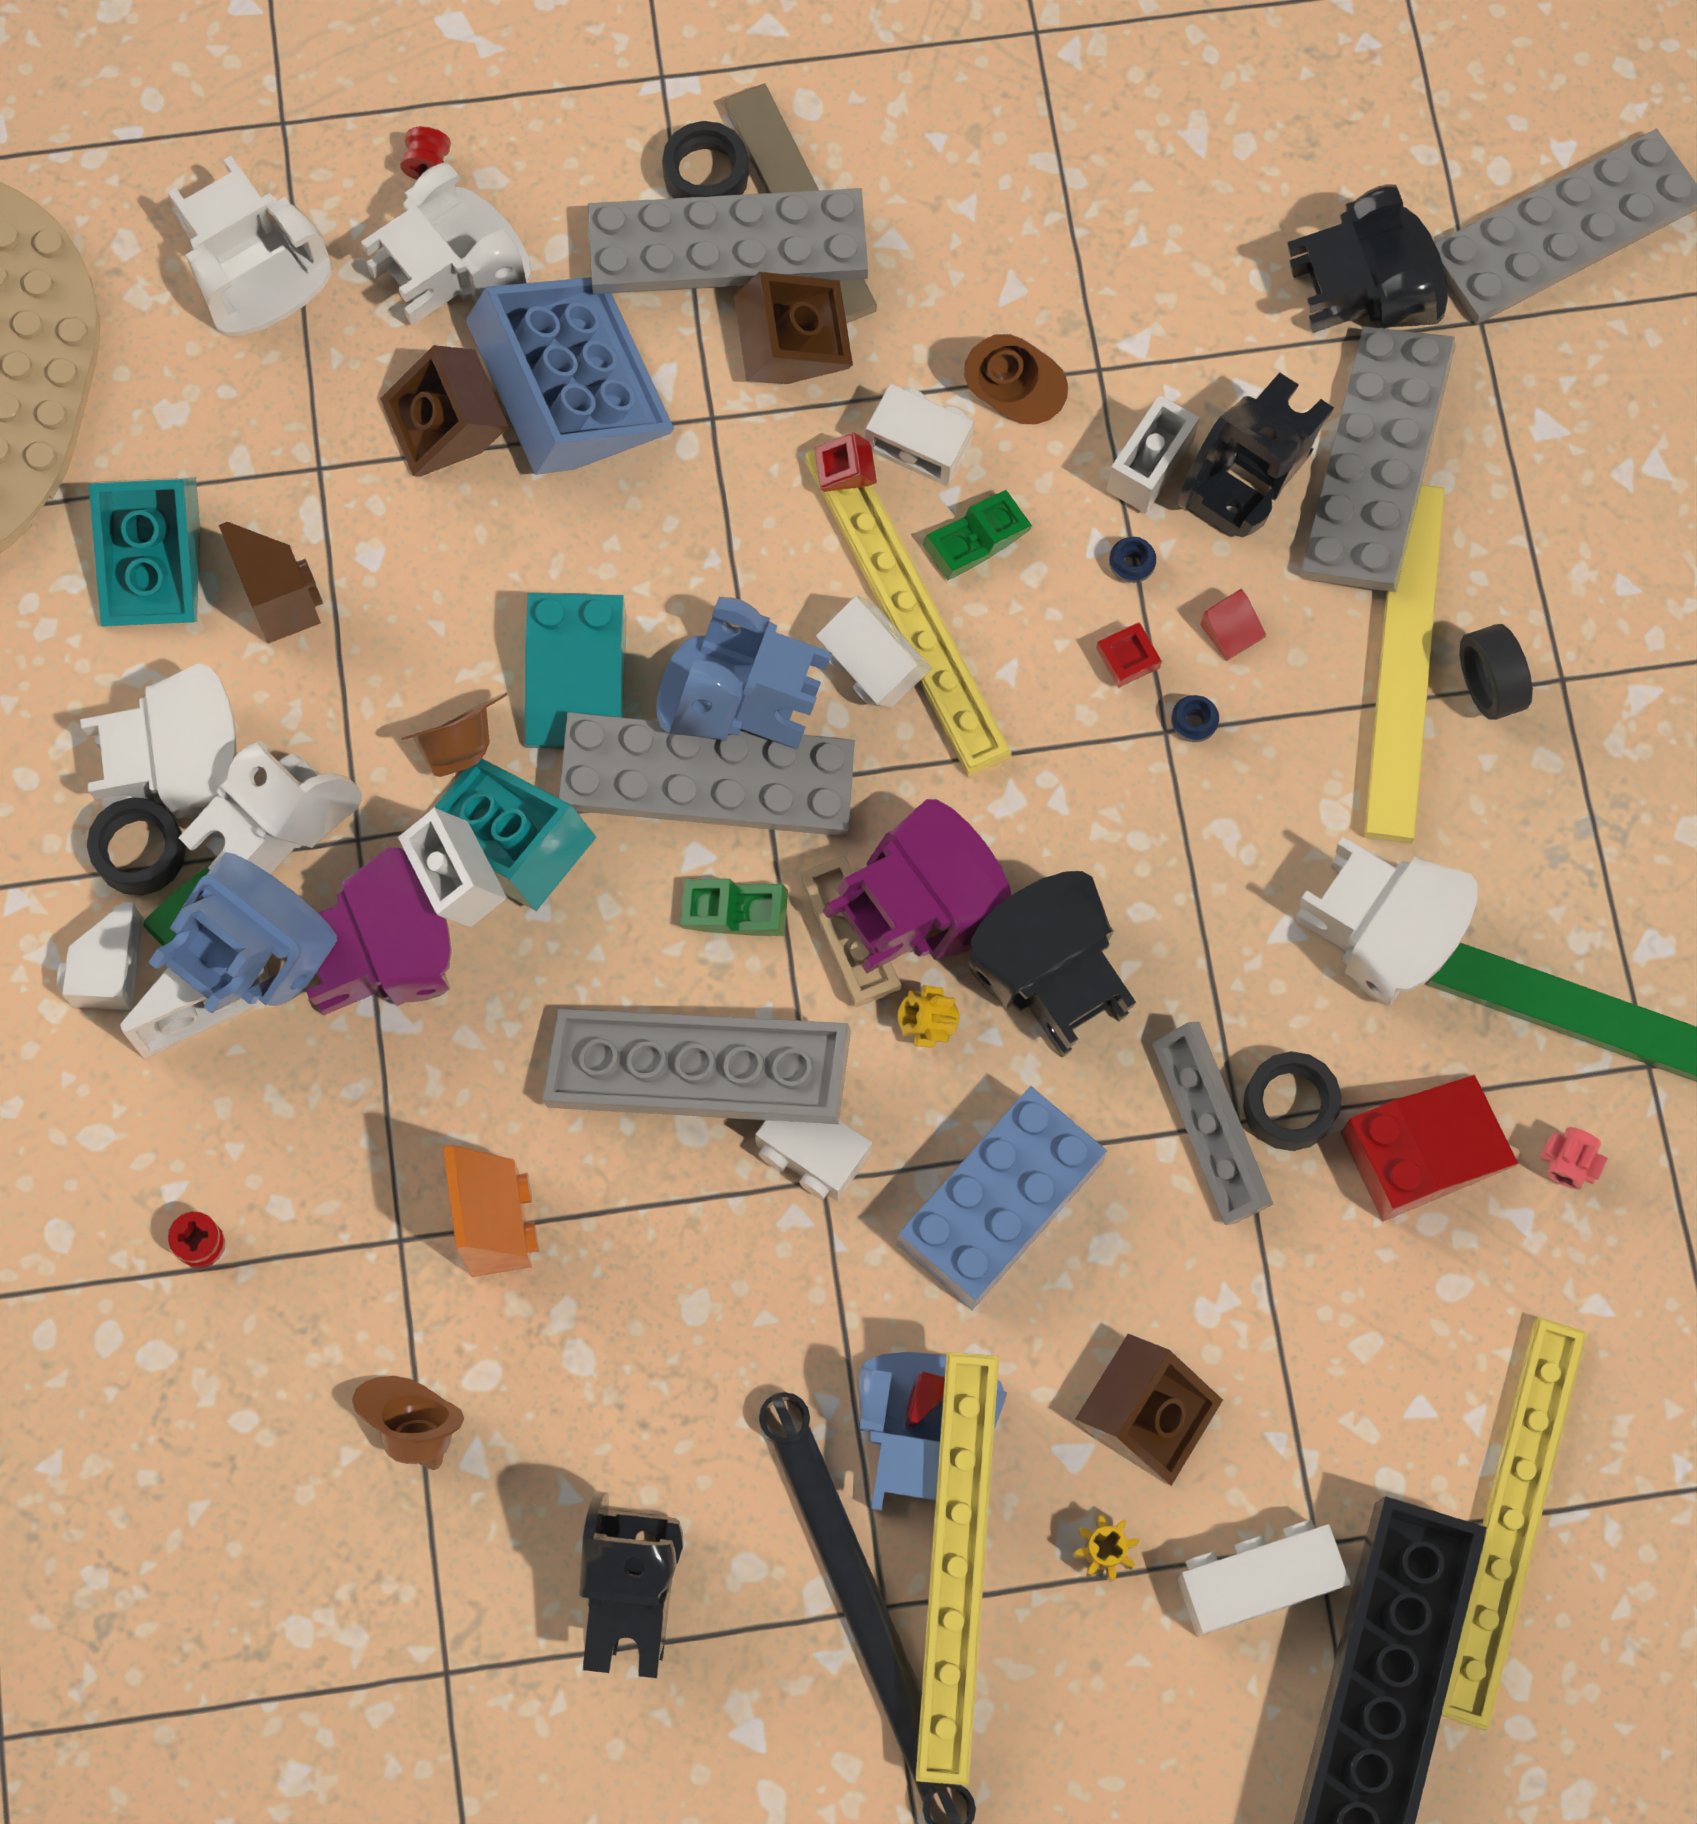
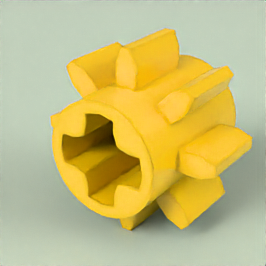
[898,985,959,1048]
[1073,1515,1139,1582]

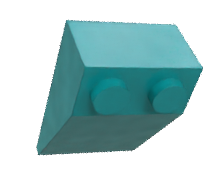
[89,477,200,627]
[525,593,627,749]
[433,758,597,911]

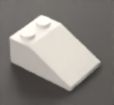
[120,964,271,1059]

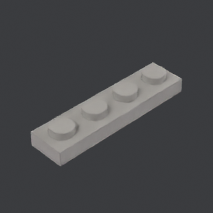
[1152,1022,1274,1225]

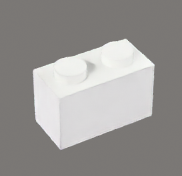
[865,383,975,487]
[1106,395,1200,513]
[816,596,932,708]
[398,808,507,927]
[755,1120,872,1202]

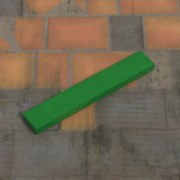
[1427,942,1697,1082]

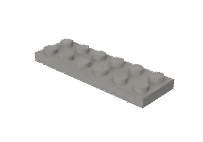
[1435,128,1697,325]
[588,188,868,294]
[1301,326,1456,592]
[559,712,855,837]
[542,1009,851,1124]

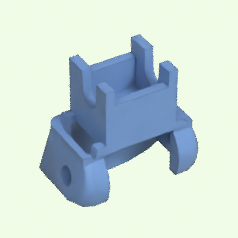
[656,597,832,749]
[149,853,337,1013]
[859,1352,1007,1510]

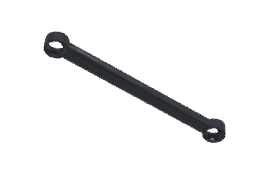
[759,1392,976,1824]

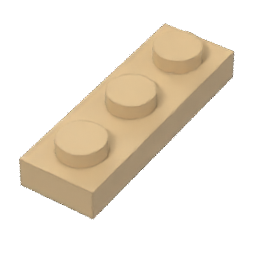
[800,855,901,1008]

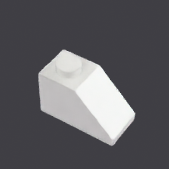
[57,902,143,1011]

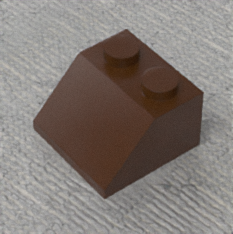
[734,271,853,384]
[380,345,509,477]
[219,522,323,644]
[1075,1334,1223,1486]

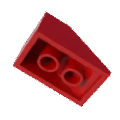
[1340,1075,1519,1222]

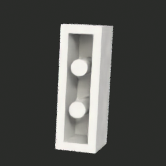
[1176,1520,1351,1637]

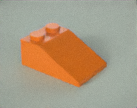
[443,1145,539,1277]

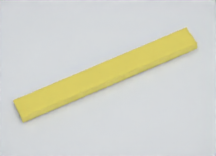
[805,450,1012,777]
[1364,485,1445,844]
[1441,1317,1587,1731]
[916,1352,999,1785]

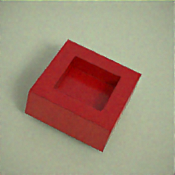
[1096,622,1162,688]

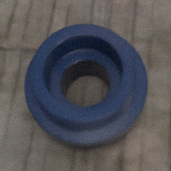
[1109,536,1156,583]
[1171,695,1219,742]

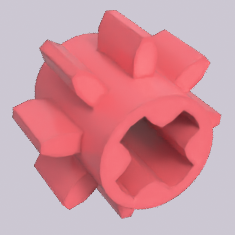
[1540,1127,1608,1189]

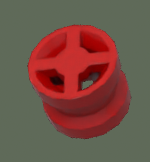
[400,126,451,180]
[168,1211,225,1268]

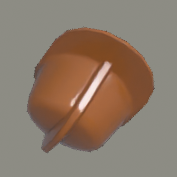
[964,334,1068,425]
[401,692,508,777]
[352,1376,464,1470]

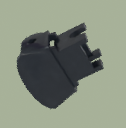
[1287,184,1448,333]
[1178,372,1334,538]
[968,871,1136,1057]
[579,1491,684,1678]

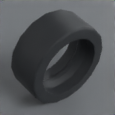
[662,121,749,198]
[1459,624,1533,720]
[86,798,186,896]
[1243,1051,1342,1151]

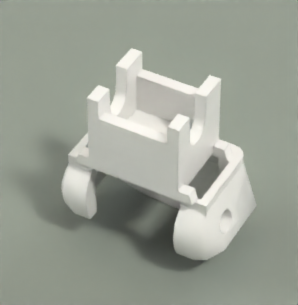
[168,156,332,337]
[361,162,532,325]
[80,663,237,819]
[179,741,362,874]
[1295,837,1478,1006]

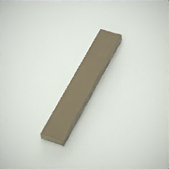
[724,83,877,324]

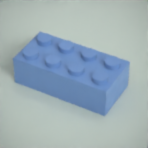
[897,1086,1107,1311]

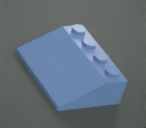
[466,277,674,475]

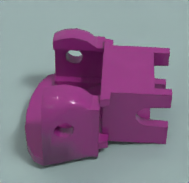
[823,799,1012,973]
[306,847,452,1015]

